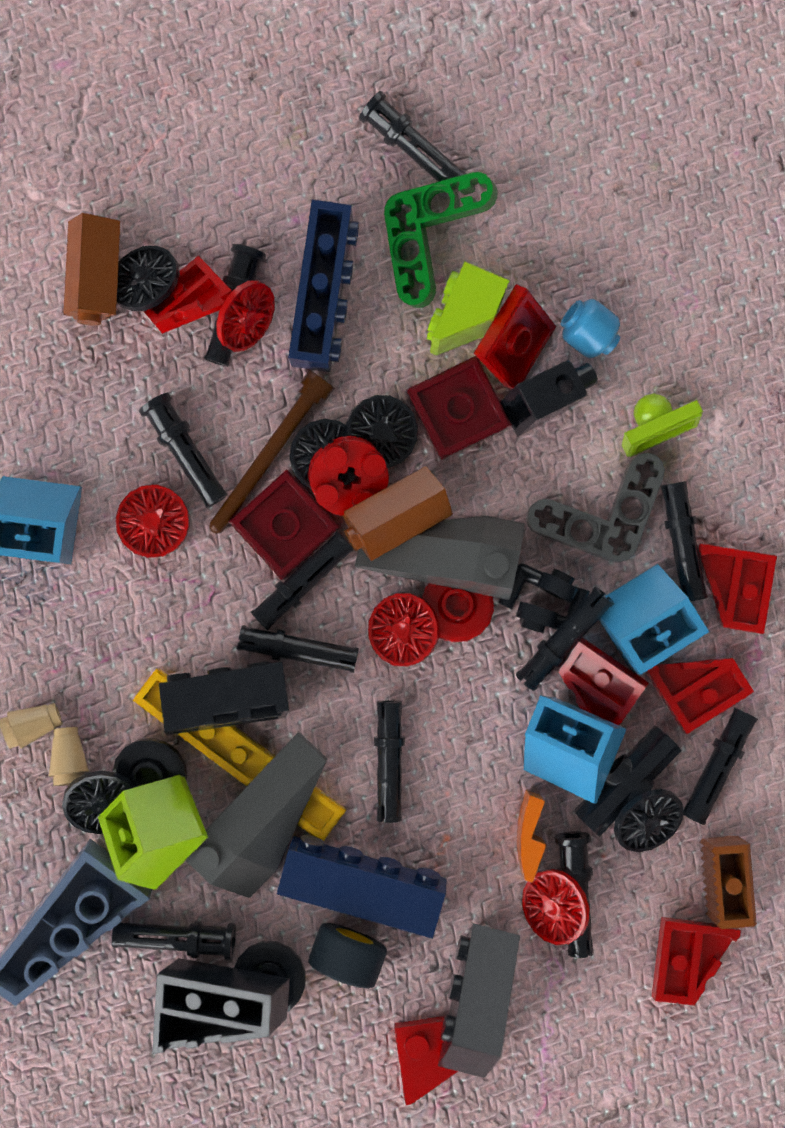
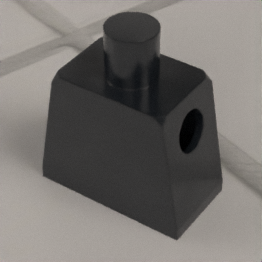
[500,360,598,437]

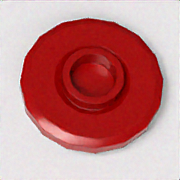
[216,280,275,352]
[116,485,190,558]
[422,583,494,643]
[368,593,440,667]
[522,869,590,945]

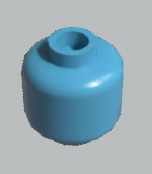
[560,299,620,358]

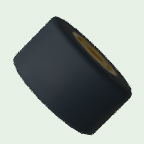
[308,923,387,989]

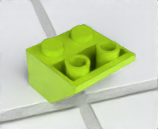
[426,261,510,356]
[98,775,208,890]

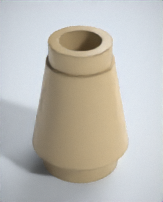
[0,702,63,749]
[49,727,89,786]

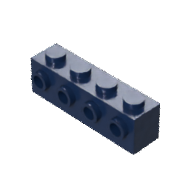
[288,199,359,372]
[276,835,447,939]

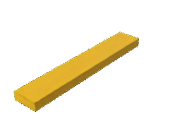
[133,668,346,841]

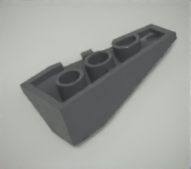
[355,516,525,600]
[185,732,328,898]

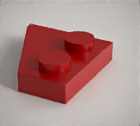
[144,255,232,334]
[558,637,649,726]
[646,658,754,734]
[651,917,741,1006]
[394,1016,458,1105]

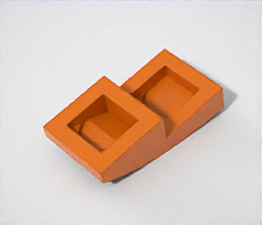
[517,790,546,883]

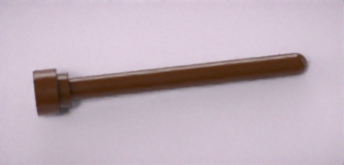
[209,370,335,534]

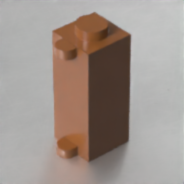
[63,213,121,325]
[343,466,453,561]

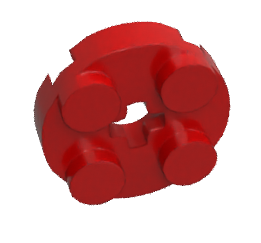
[308,436,389,516]

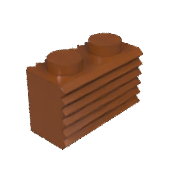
[699,836,757,929]

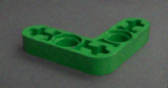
[384,172,498,308]

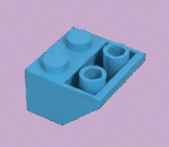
[0,476,82,565]
[599,564,709,675]
[524,695,627,804]

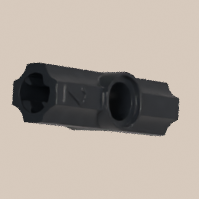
[573,726,682,837]

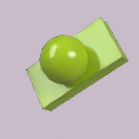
[621,393,703,457]

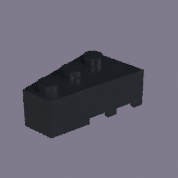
[159,661,289,735]
[437,923,520,1078]
[152,958,290,1054]

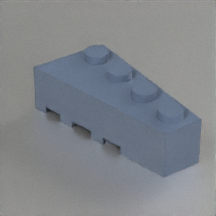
[0,839,153,1006]

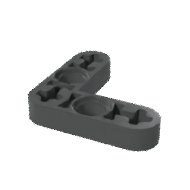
[526,453,665,563]

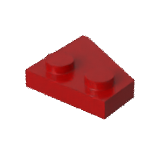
[698,543,777,634]

